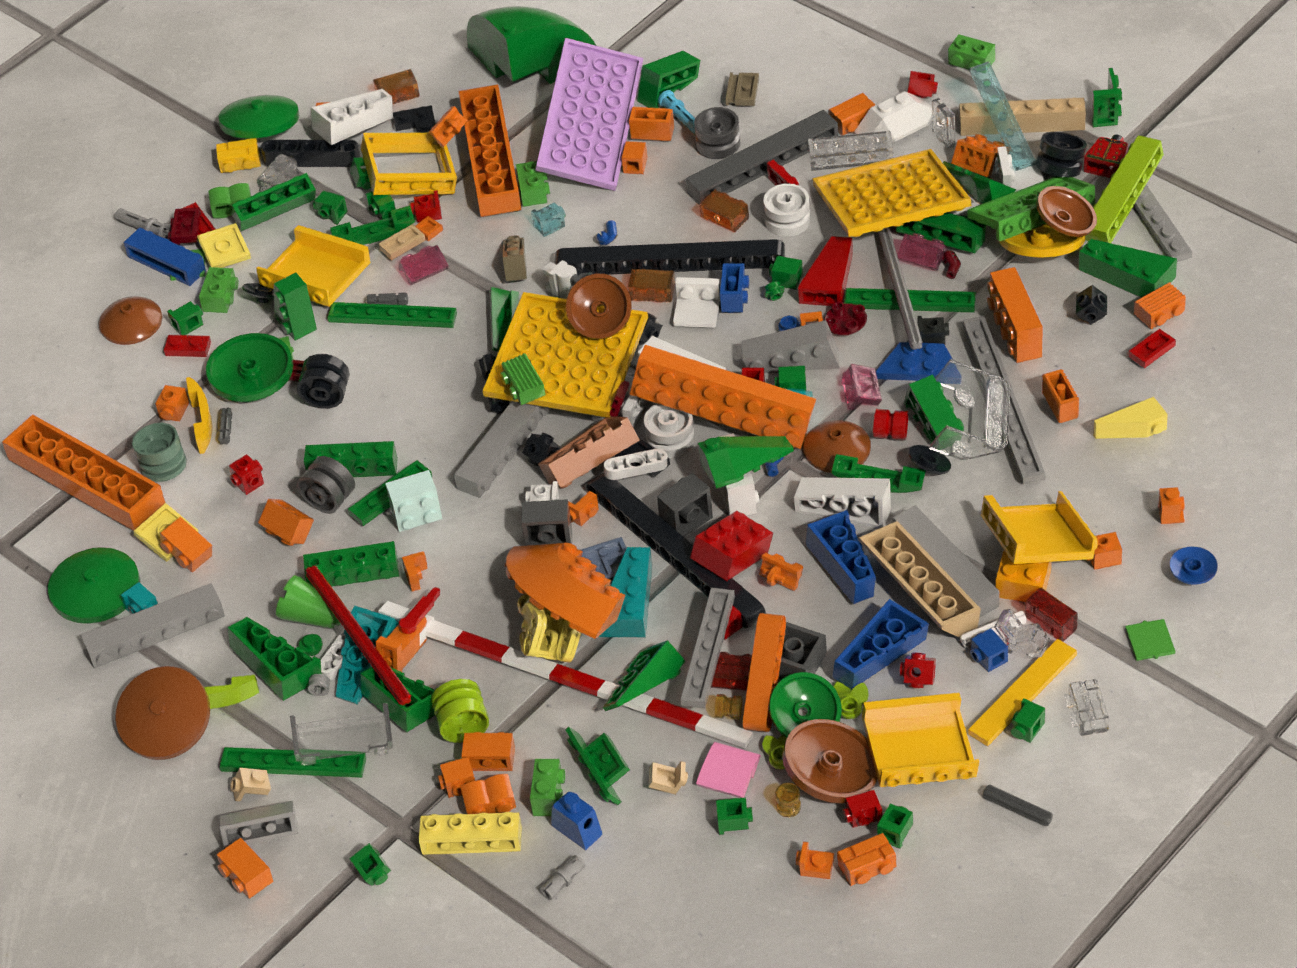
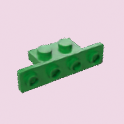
[490,287,519,352]
[565,726,630,805]

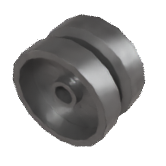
[694,107,741,159]
[297,456,355,514]

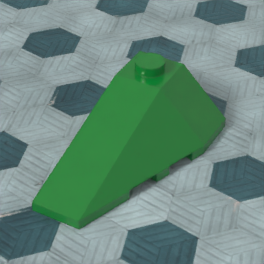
[603,640,686,711]

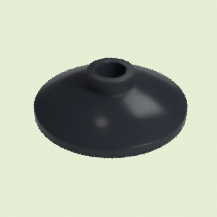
[242,283,274,303]
[908,445,951,474]

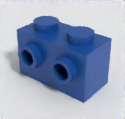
[720,264,749,312]

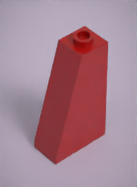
[798,236,853,306]

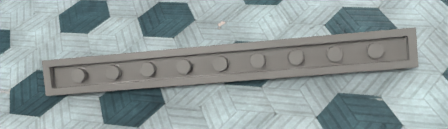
[963,316,1045,484]

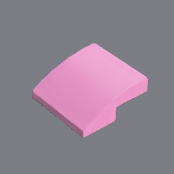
[696,742,761,798]

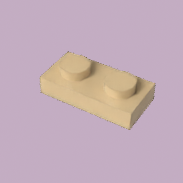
[379,224,426,261]

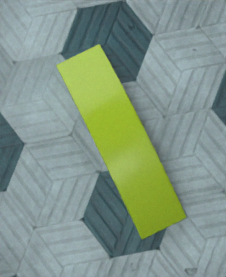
[204,675,259,709]

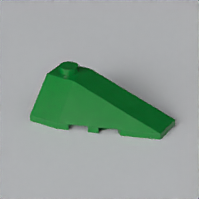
[943,161,1016,204]
[697,436,794,489]

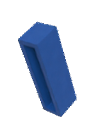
[124,228,206,286]

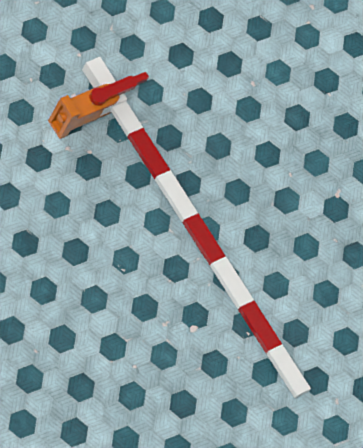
[376,587,753,748]

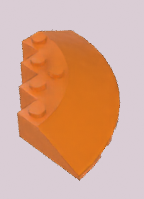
[504,543,625,639]

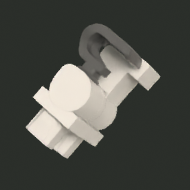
[543,260,592,299]

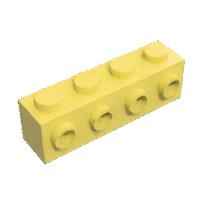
[419,812,522,855]

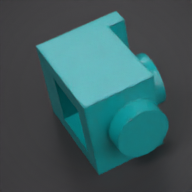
[121,582,158,614]

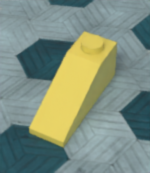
[1093,397,1168,439]

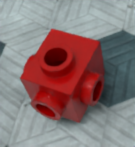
[229,454,264,495]
[900,652,936,688]

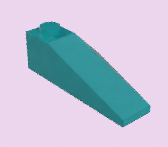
[336,605,399,705]

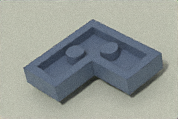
[581,537,627,584]

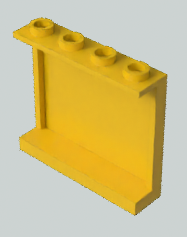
[256,225,370,307]
[980,491,1098,564]
[862,693,979,787]

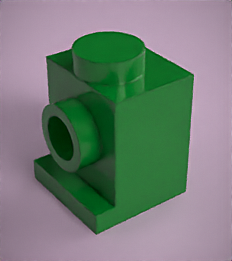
[350,157,371,190]
[313,191,348,225]
[365,191,396,220]
[167,301,204,335]
[1011,698,1045,743]
[716,797,753,835]
[877,803,913,849]
[349,843,391,886]

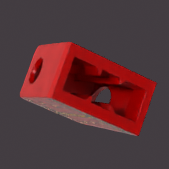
[1084,134,1128,178]

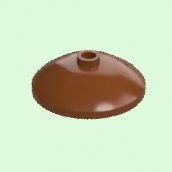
[1036,186,1097,237]
[566,274,632,339]
[99,296,162,345]
[803,420,871,473]

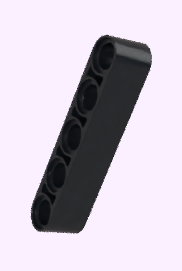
[261,140,361,167]

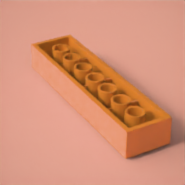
[459,84,521,217]
[630,345,816,449]
[2,414,165,531]

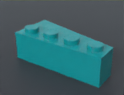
[599,547,653,638]

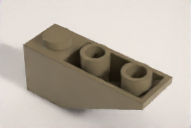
[503,235,527,281]

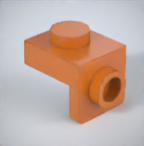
[568,491,599,526]

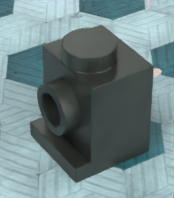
[917,315,949,345]

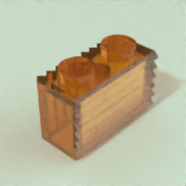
[373,69,420,105]
[699,189,749,232]
[628,269,675,302]

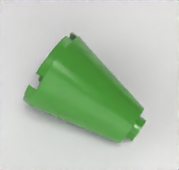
[276,575,341,629]

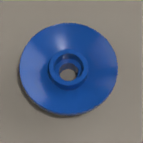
[1170,546,1218,585]

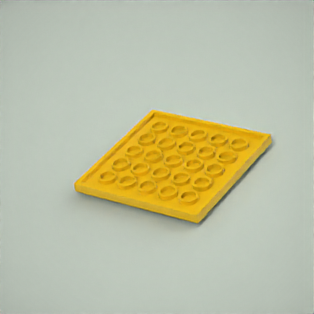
[812,149,971,237]
[483,292,648,418]

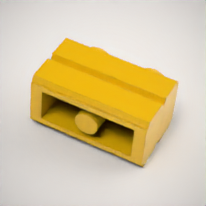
[216,138,261,173]

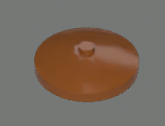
[115,666,210,760]
[782,719,878,803]

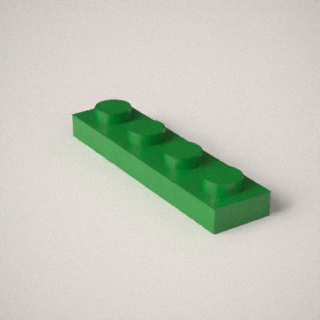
[348,460,432,526]

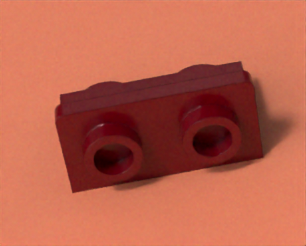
[168,208,201,245]

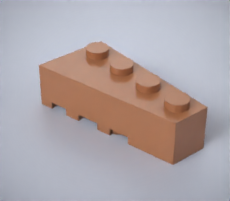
[538,416,639,489]

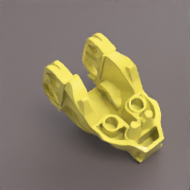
[517,594,581,663]

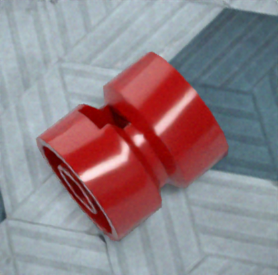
[873,409,909,440]

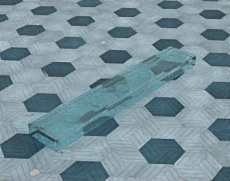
[970,61,1036,171]

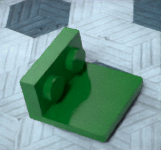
[1092,68,1122,128]

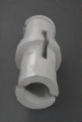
[540,855,585,900]

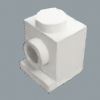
[525,481,560,502]

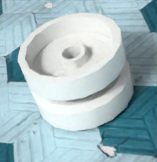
[763,184,811,237]
[644,403,695,458]

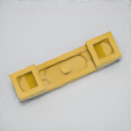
[186,377,213,454]

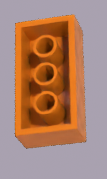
[987,267,1043,363]

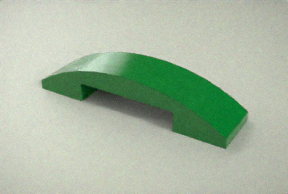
[330,206,415,245]
[831,454,926,493]

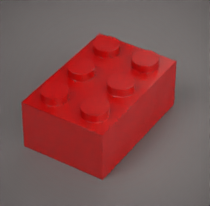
[690,511,773,581]

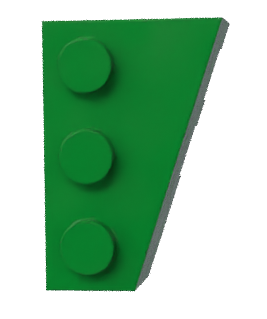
[637,51,701,108]
[274,272,317,341]
[903,375,964,450]
[361,667,438,732]

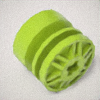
[431,679,489,743]

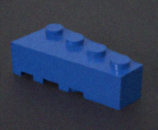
[806,510,876,604]
[832,599,929,689]

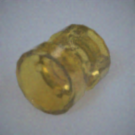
[715,694,743,720]
[775,783,801,817]

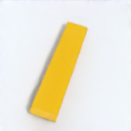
[968,639,1077,746]

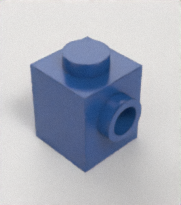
[970,628,1008,672]

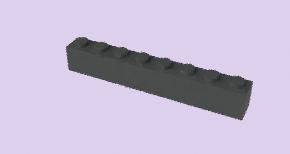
[686,109,838,207]

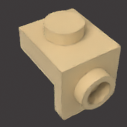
[648,761,688,795]
[230,768,271,801]

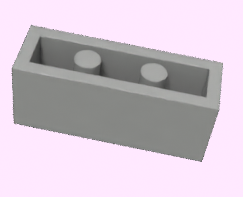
[219,801,298,849]

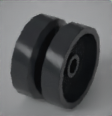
[1036,131,1087,178]
[296,354,350,409]

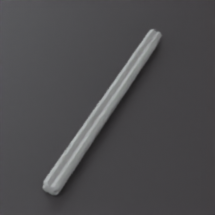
[878,227,922,350]

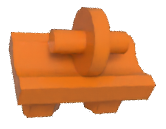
[429,106,467,147]
[759,552,803,591]

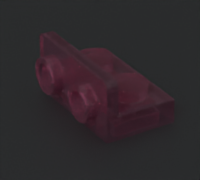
[897,233,949,271]
[399,245,449,285]
[841,363,882,410]

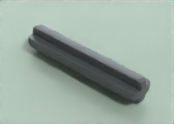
[983,785,1053,826]

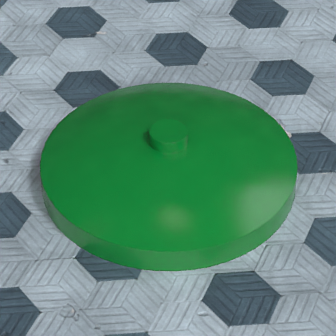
[218,95,299,138]
[206,333,293,402]
[48,547,140,624]

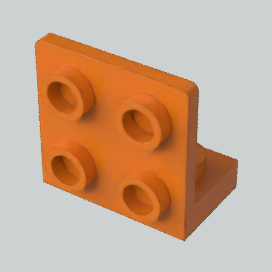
[951,134,1011,177]

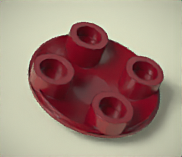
[824,301,867,335]

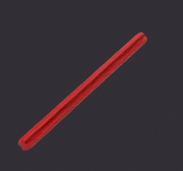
[306,565,411,706]

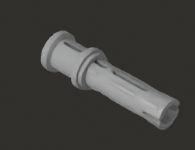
[115,208,172,239]

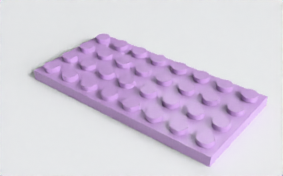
[535,38,643,191]

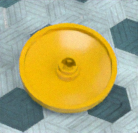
[999,224,1085,257]

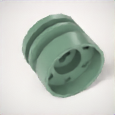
[132,422,187,482]

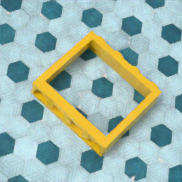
[361,133,457,195]

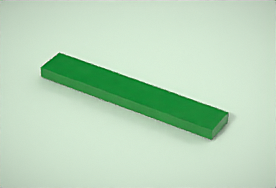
[844,288,976,313]
[328,302,457,328]
[219,747,366,778]

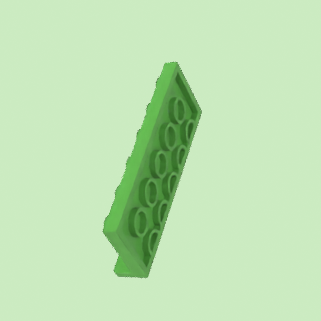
[967,176,1095,241]

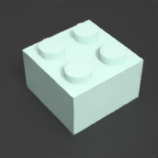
[385,470,442,532]

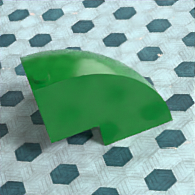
[467,6,597,84]

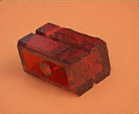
[1025,588,1078,642]
[711,652,752,691]

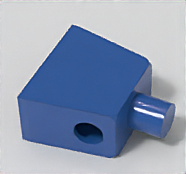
[551,792,603,851]

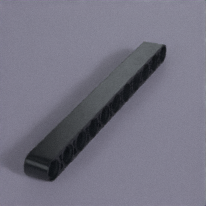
[554,239,785,276]
[586,472,766,629]

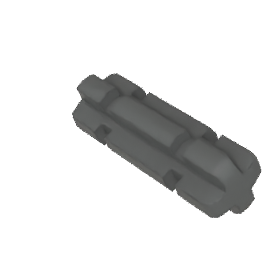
[366,292,408,305]
[217,407,232,445]

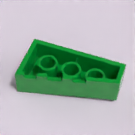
[228,617,322,701]

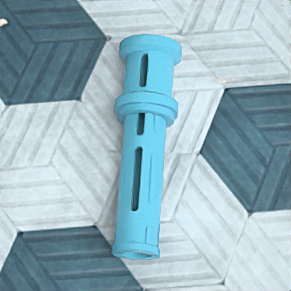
[658,90,695,135]

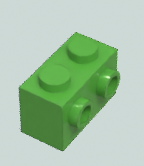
[948,34,995,74]
[516,161,550,207]
[199,267,239,313]
[530,759,565,816]

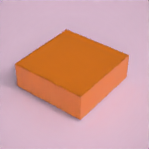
[415,216,443,242]

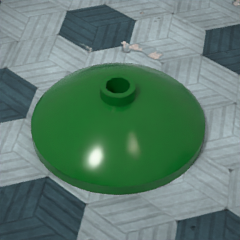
[769,672,842,738]

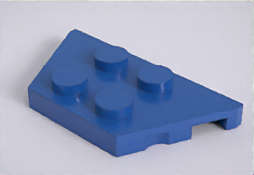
[876,342,962,383]

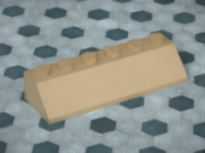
[959,98,1086,136]
[859,521,981,637]

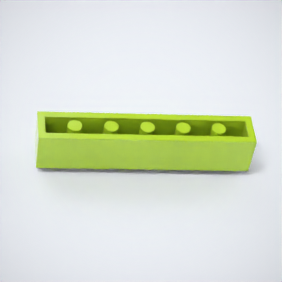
[1085,135,1164,243]

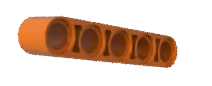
[743,613,786,732]

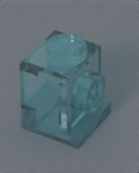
[531,202,566,237]

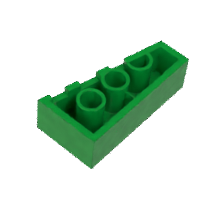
[1079,239,1177,298]

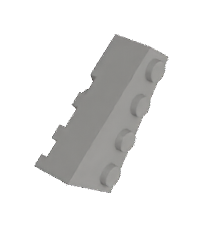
[742,320,840,373]

